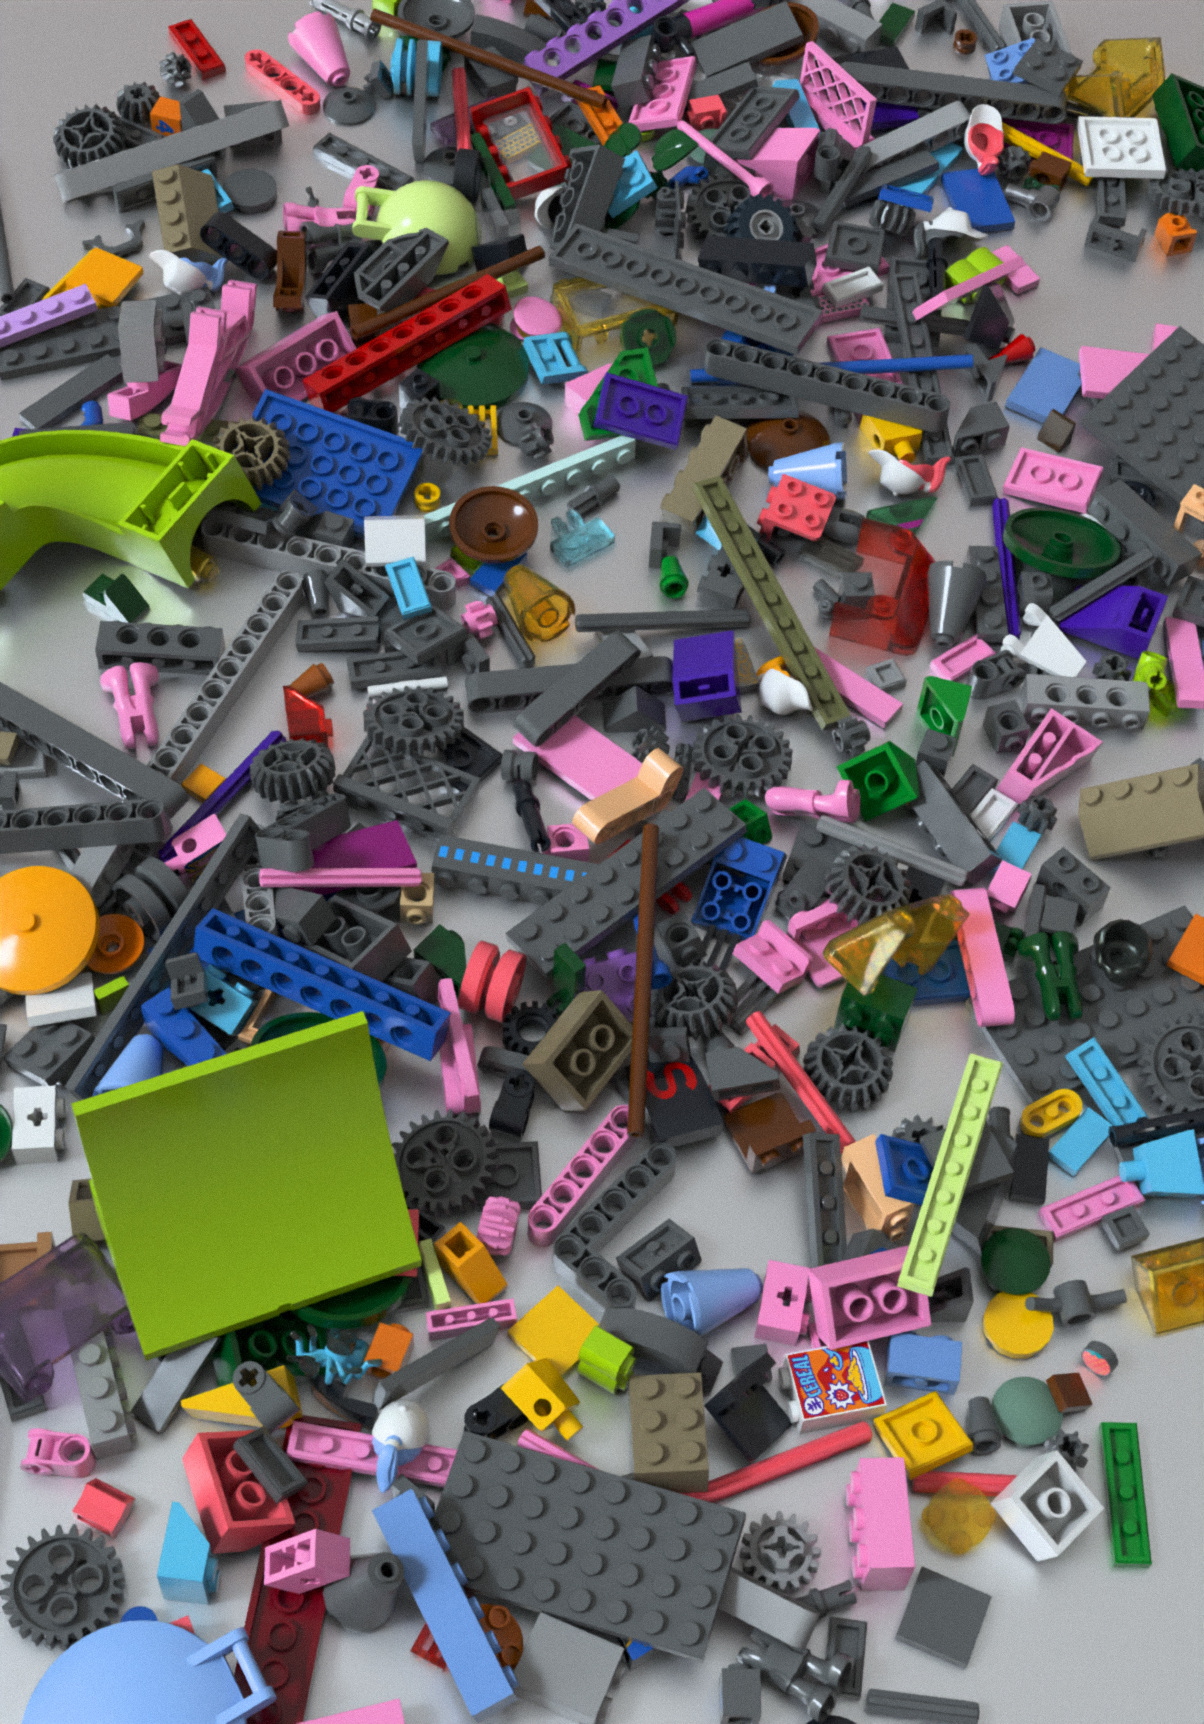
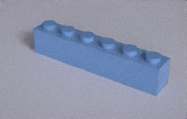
[372,1489,520,1723]

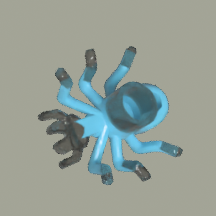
[286,1324,383,1385]

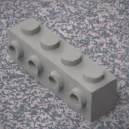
[61,1303,136,1460]

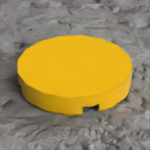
[982,1292,1054,1359]

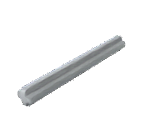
[816,815,968,886]

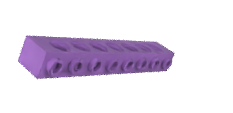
[524,0,690,96]

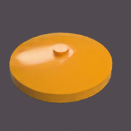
[0,866,100,995]

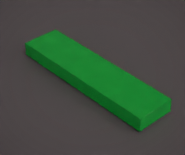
[1099,1422,1152,1568]

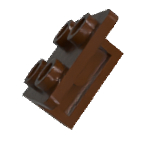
[724,1093,817,1174]

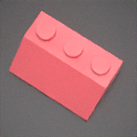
[182,1430,296,1554]

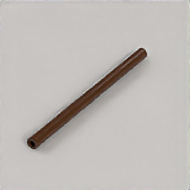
[350,245,545,340]

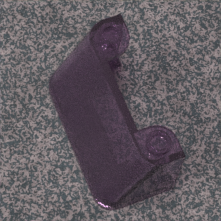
[0,1233,135,1403]

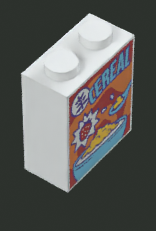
[778,1341,887,1434]

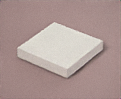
[26,972,97,1027]

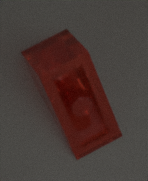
[283,685,333,748]

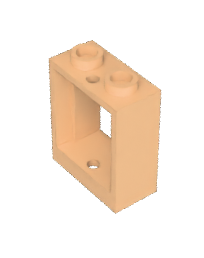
[841,1134,915,1242]

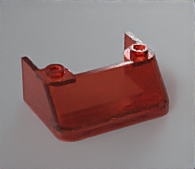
[829,518,936,656]

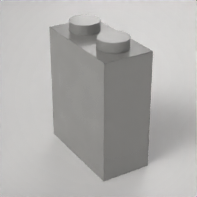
[514,1612,628,1724]

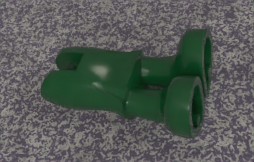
[1017,931,1083,1021]

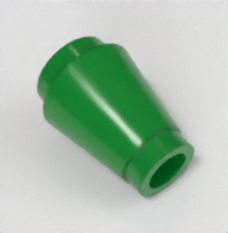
[659,556,689,599]

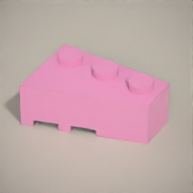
[996,708,1103,805]

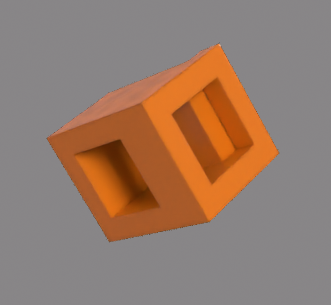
[1155,213,1197,256]

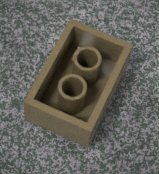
[522,990,633,1111]
[629,1372,709,1493]

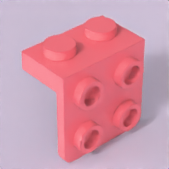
[757,474,836,541]

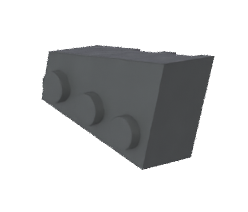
[952,1125,1020,1255]

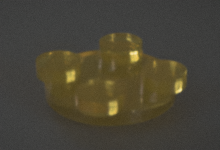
[921,1478,996,1554]

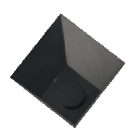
[963,282,1016,348]

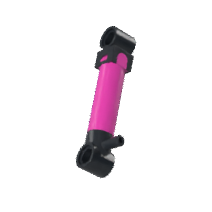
[651,0,783,57]

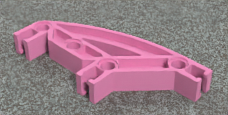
[160,279,257,446]

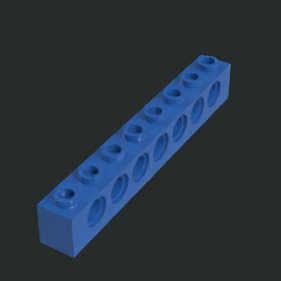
[194,908,451,1061]

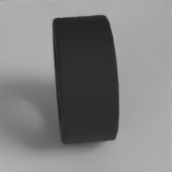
[453,148,482,202]

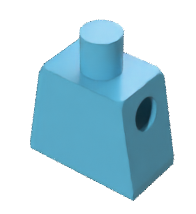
[1119,1129,1204,1199]

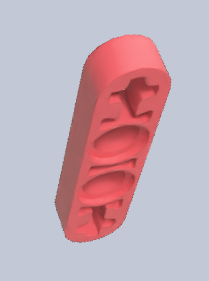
[245,49,321,115]

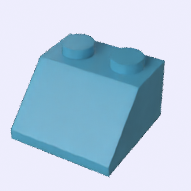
[157,1502,221,1605]

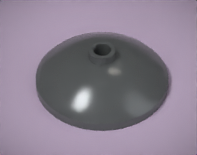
[398,0,475,39]

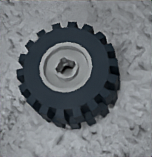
[723,194,798,242]

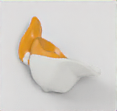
[756,655,814,715]

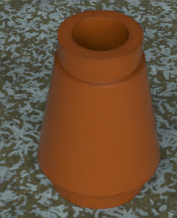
[286,663,334,703]

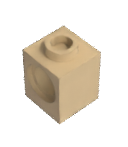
[400,873,434,925]

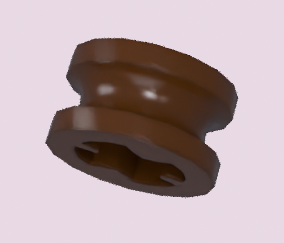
[953,29,978,55]

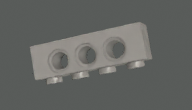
[1021,674,1150,730]

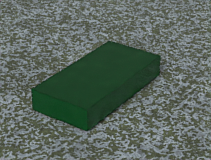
[879,2,915,47]

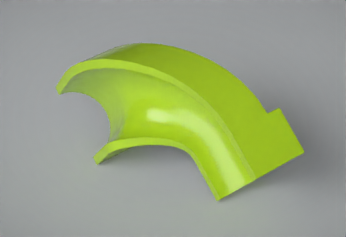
[0,430,262,591]

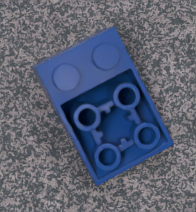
[691,837,787,940]

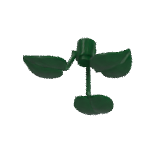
[604,123,699,231]

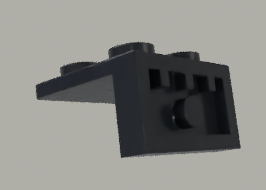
[704,1352,792,1462]

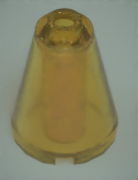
[503,565,576,642]

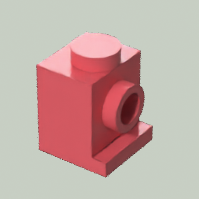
[685,95,727,131]

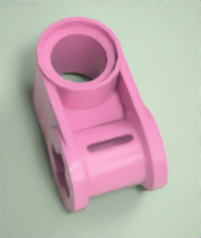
[343,165,379,217]
[20,1428,96,1478]

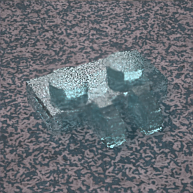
[550,508,615,568]

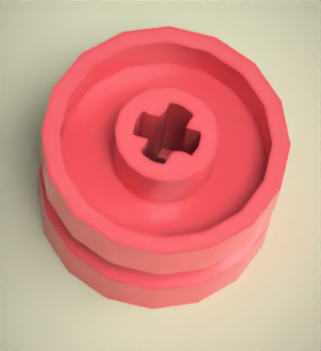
[458,940,527,1023]

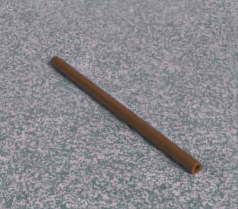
[370,8,608,109]
[627,824,659,1138]

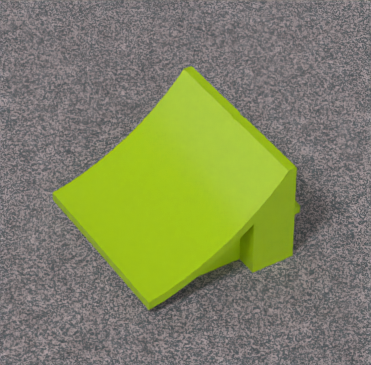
[71,1011,422,1361]

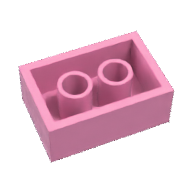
[808,1246,931,1350]
[846,1457,915,1591]

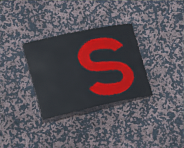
[624,1056,724,1147]

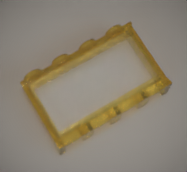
[551,277,679,353]

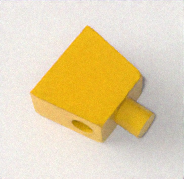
[860,414,922,463]
[501,1358,584,1441]

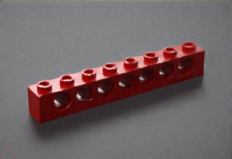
[302,274,512,413]

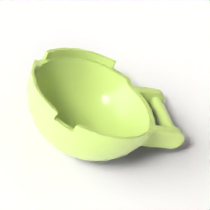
[352,180,481,275]

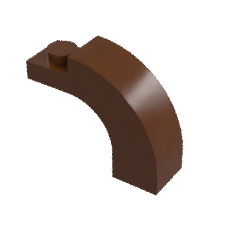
[273,231,307,312]

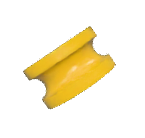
[414,483,440,512]

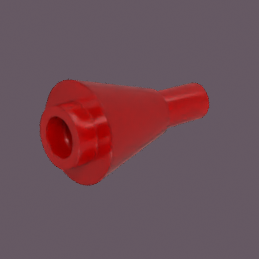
[988,334,1036,364]

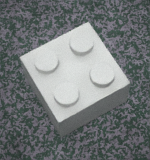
[990,1450,1104,1562]

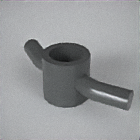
[1025,1280,1127,1327]

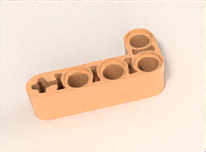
[572,748,684,844]

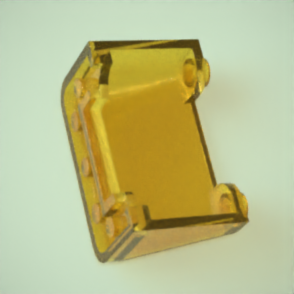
[1064,37,1166,118]
[822,894,970,995]

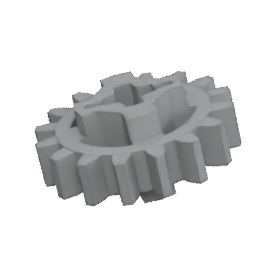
[739,1511,821,1593]

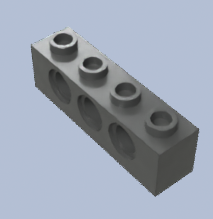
[95,621,225,675]

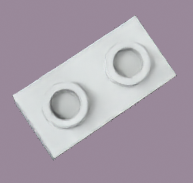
[12,1085,66,1165]

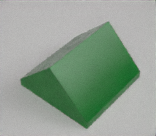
[916,676,972,757]
[836,741,919,821]

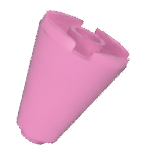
[288,11,350,87]

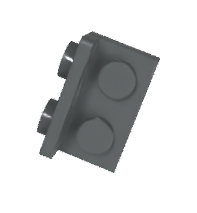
[616,1218,702,1300]

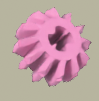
[476,1196,521,1256]

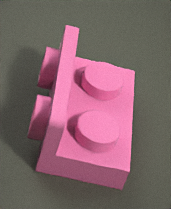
[732,919,813,994]

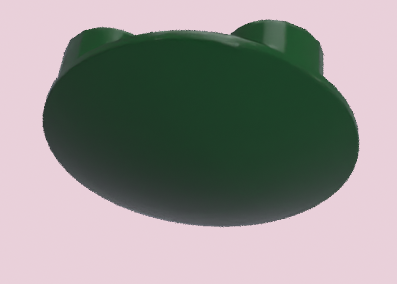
[981,1228,1050,1295]

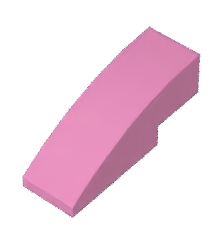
[108,361,182,421]

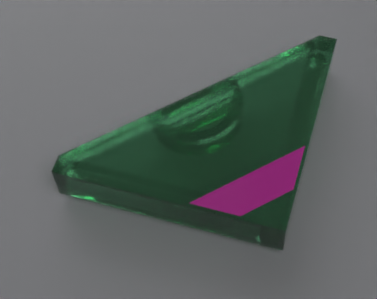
[866,496,937,540]

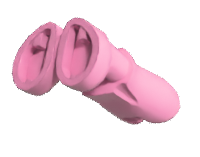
[283,202,357,231]
[100,662,159,750]
[765,780,861,823]

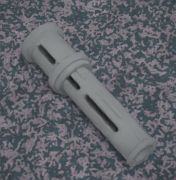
[310,0,381,40]

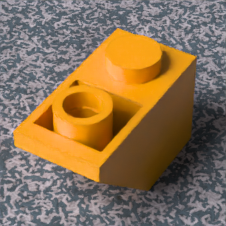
[434,1222,508,1304]

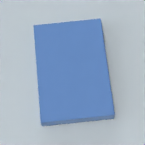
[1005,347,1082,423]

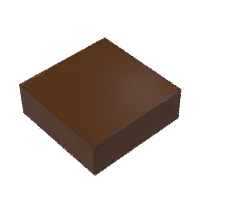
[1046,1372,1093,1413]

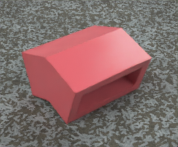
[72,1478,136,1539]

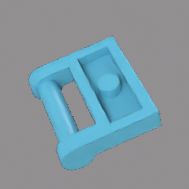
[523,332,589,385]

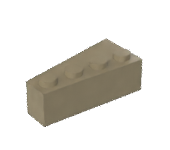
[660,415,748,535]

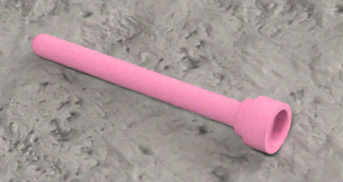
[677,120,773,199]

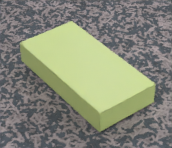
[418,1238,451,1310]

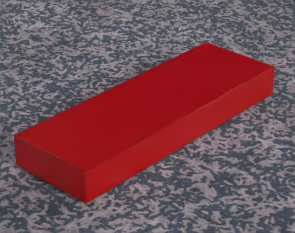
[168,19,226,80]

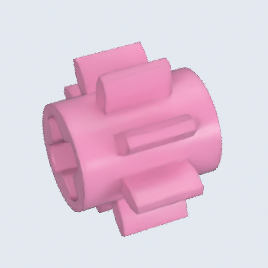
[461,600,498,639]

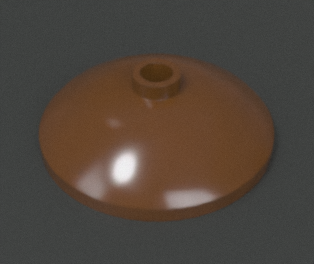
[757,2,820,66]
[747,410,830,472]
[449,486,538,563]

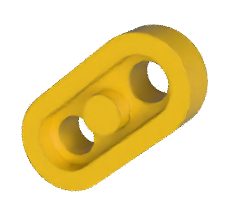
[1019,1089,1083,1138]

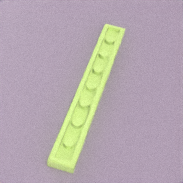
[897,1053,1003,1297]

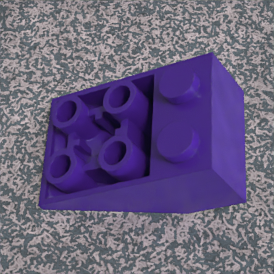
[1059,585,1168,659]
[672,630,742,722]

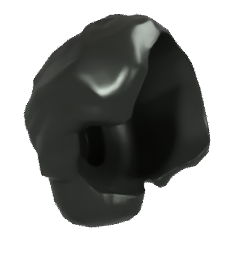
[1093,919,1153,984]

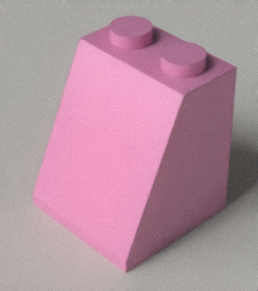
[735,128,820,200]

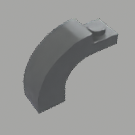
[599,1308,723,1393]

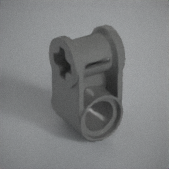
[272,489,318,538]
[966,650,1027,700]
[233,1361,300,1435]

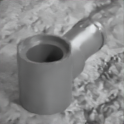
[1005,183,1061,221]

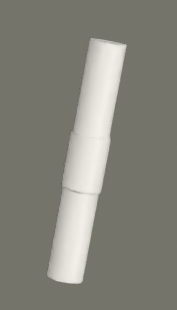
[367,676,448,698]

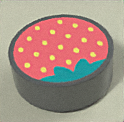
[1081,1341,1118,1377]

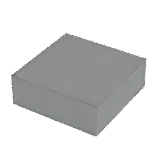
[865,658,907,693]

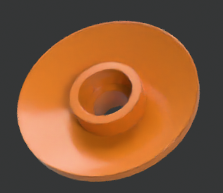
[86,914,145,974]

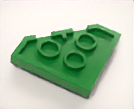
[578,348,658,441]

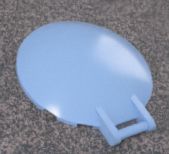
[21,1620,277,1724]

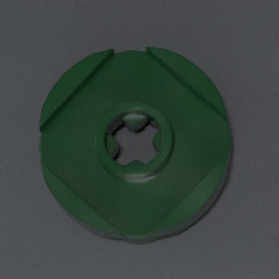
[620,309,676,366]

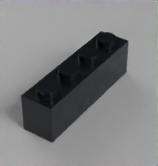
[698,235,817,288]

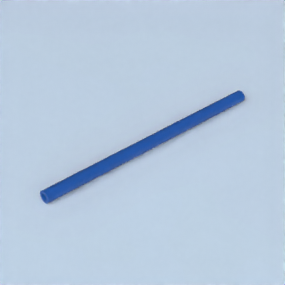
[690,354,973,384]

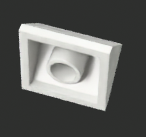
[364,515,426,567]

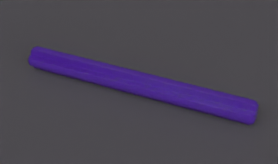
[992,498,1022,639]
[158,730,286,863]

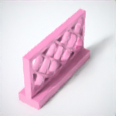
[800,41,877,151]

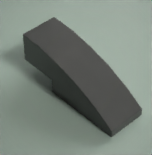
[471,14,548,64]

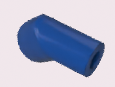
[668,166,709,189]
[80,400,103,426]

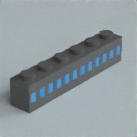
[431,834,599,906]

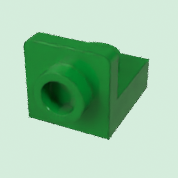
[729,799,773,844]

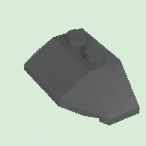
[354,228,449,312]

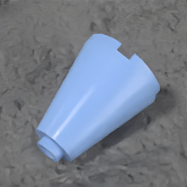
[768,442,847,501]
[92,1034,163,1097]
[661,1268,763,1336]

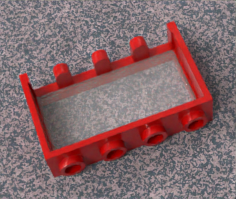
[470,87,572,201]

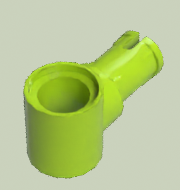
[1132,651,1168,690]

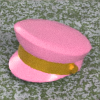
[510,297,562,340]

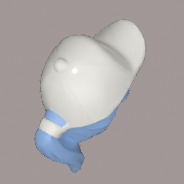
[149,250,229,295]
[372,1399,429,1493]

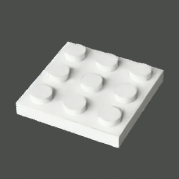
[1077,116,1166,179]

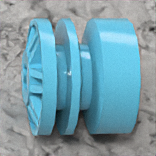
[391,38,443,97]

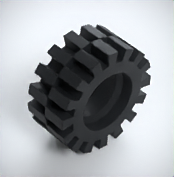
[502,1001,559,1056]

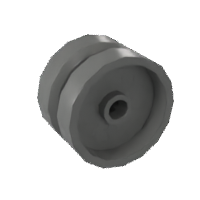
[112,857,189,941]

